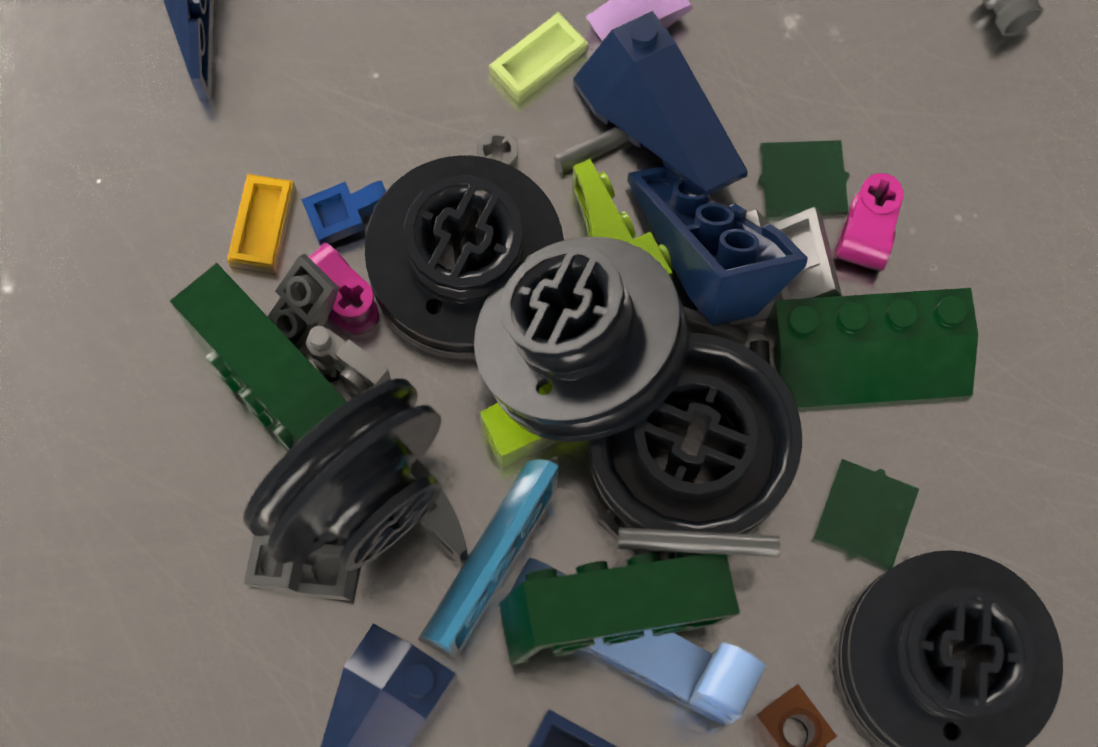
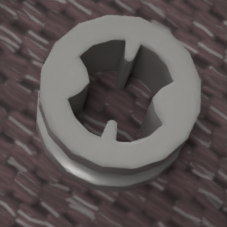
[476,129,518,168]

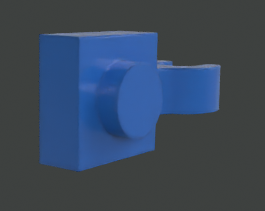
[301,181,386,245]

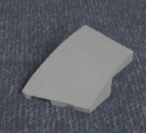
[697,207,842,325]

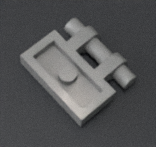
[306,326,391,398]

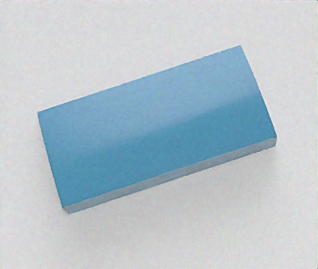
[418,460,559,661]

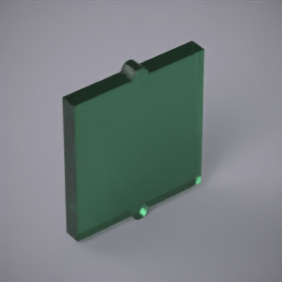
[758,140,850,217]
[812,459,919,569]

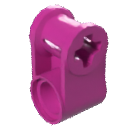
[835,173,904,272]
[309,243,379,335]

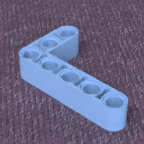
[508,558,766,726]

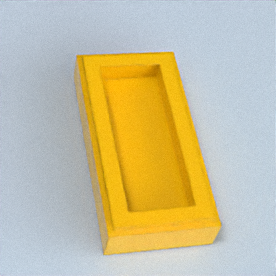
[227,174,296,274]

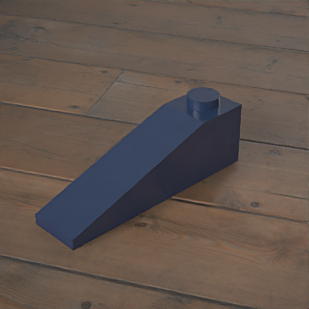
[573,11,748,196]
[321,623,459,747]

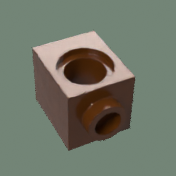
[749,684,837,747]

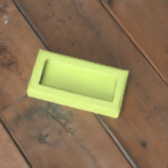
[489,12,588,104]

